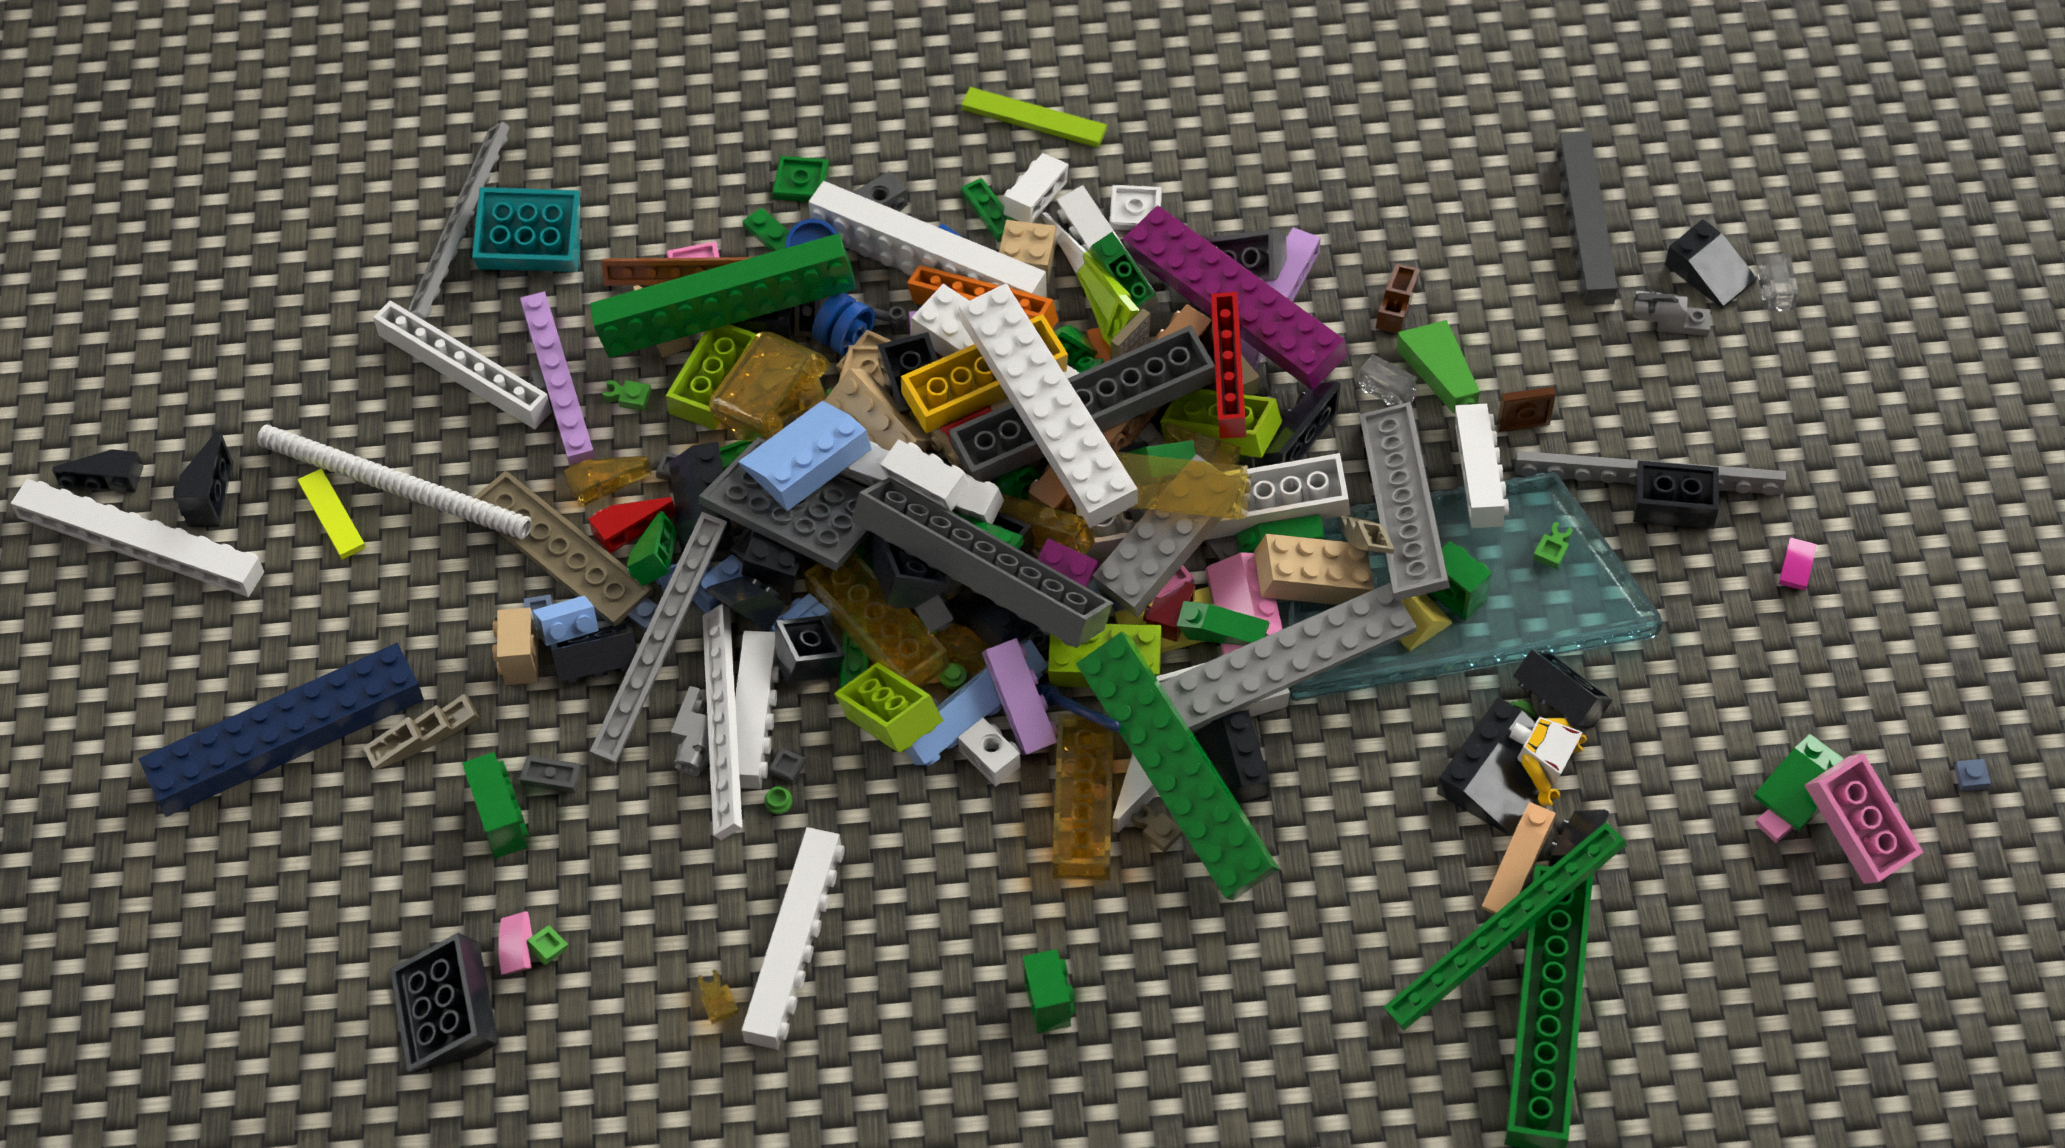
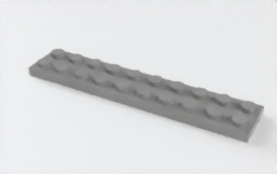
[1360,402,1450,601]
[1160,583,1417,731]

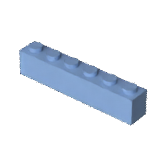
[905,639,1048,766]

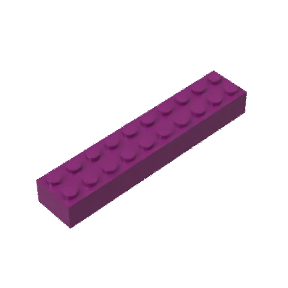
[1123,205,1348,391]

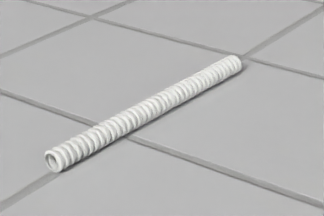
[257,424,532,540]

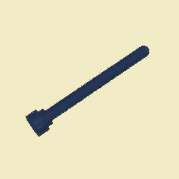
[1037,682,1121,732]

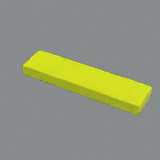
[297,468,366,559]

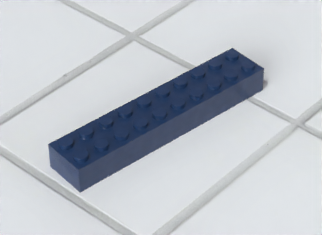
[138,643,424,817]

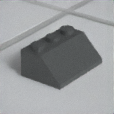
[1204,229,1287,282]

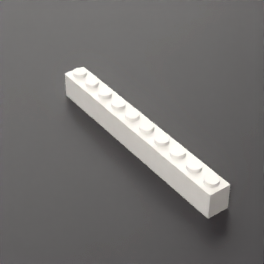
[11,479,264,597]

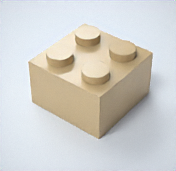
[999,220,1056,284]
[492,608,539,685]

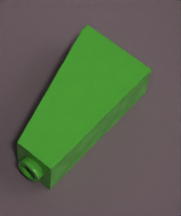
[1396,320,1480,413]

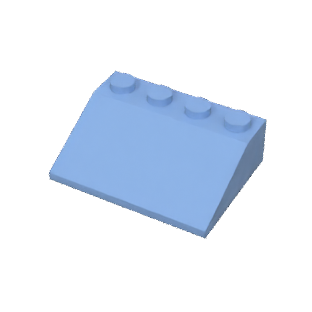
[738,401,871,511]

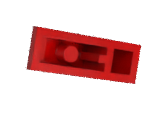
[588,497,676,554]

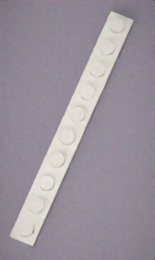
[702,603,742,840]

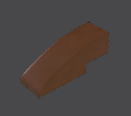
[1376,263,1420,334]

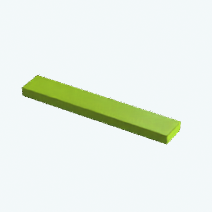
[961,87,1107,148]

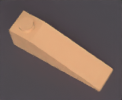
[1481,802,1556,914]

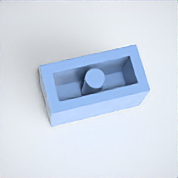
[533,595,599,646]

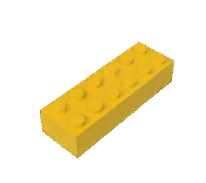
[901,314,1068,433]

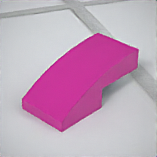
[1779,538,1817,591]

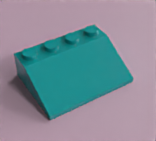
[472,187,580,272]

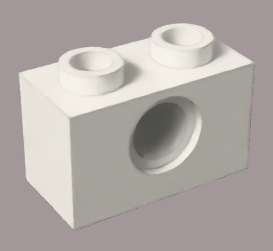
[958,718,1021,787]

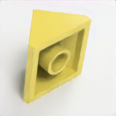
[1398,594,1452,652]

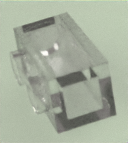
[1758,254,1798,311]
[1357,354,1418,406]

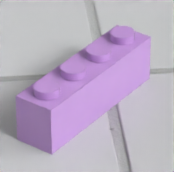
[982,638,1058,756]

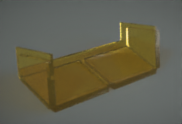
[1114,451,1251,519]

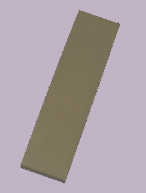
[1337,516,1394,554]
[363,694,479,770]

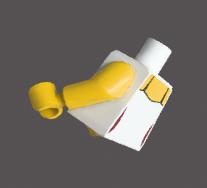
[1509,717,1587,806]

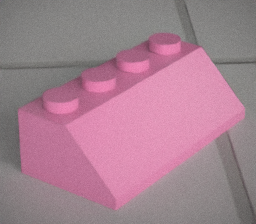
[1205,553,1282,655]

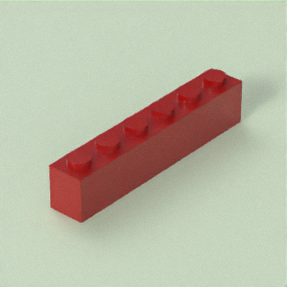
[1211,292,1247,439]

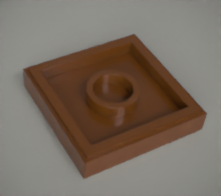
[1497,386,1556,432]

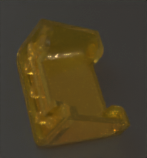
[709,331,831,442]

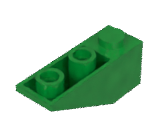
[1088,231,1156,307]

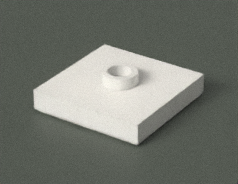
[1109,185,1162,230]

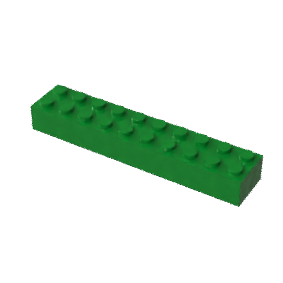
[590,233,857,358]
[1076,632,1280,901]
[1504,865,1593,1148]

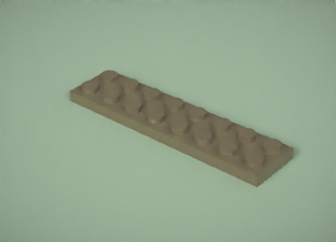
[473,470,654,627]

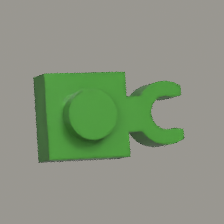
[602,380,652,411]
[1533,521,1572,570]

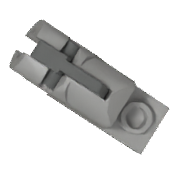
[1632,291,1710,336]
[671,686,710,776]

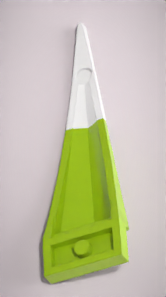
[1040,212,1139,347]

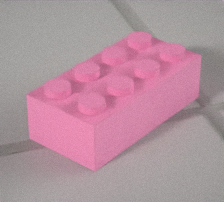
[1804,753,1923,884]

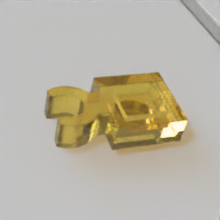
[698,970,739,1024]

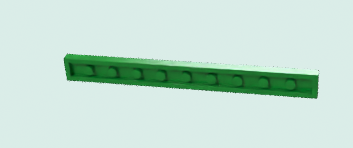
[1384,822,1627,1031]

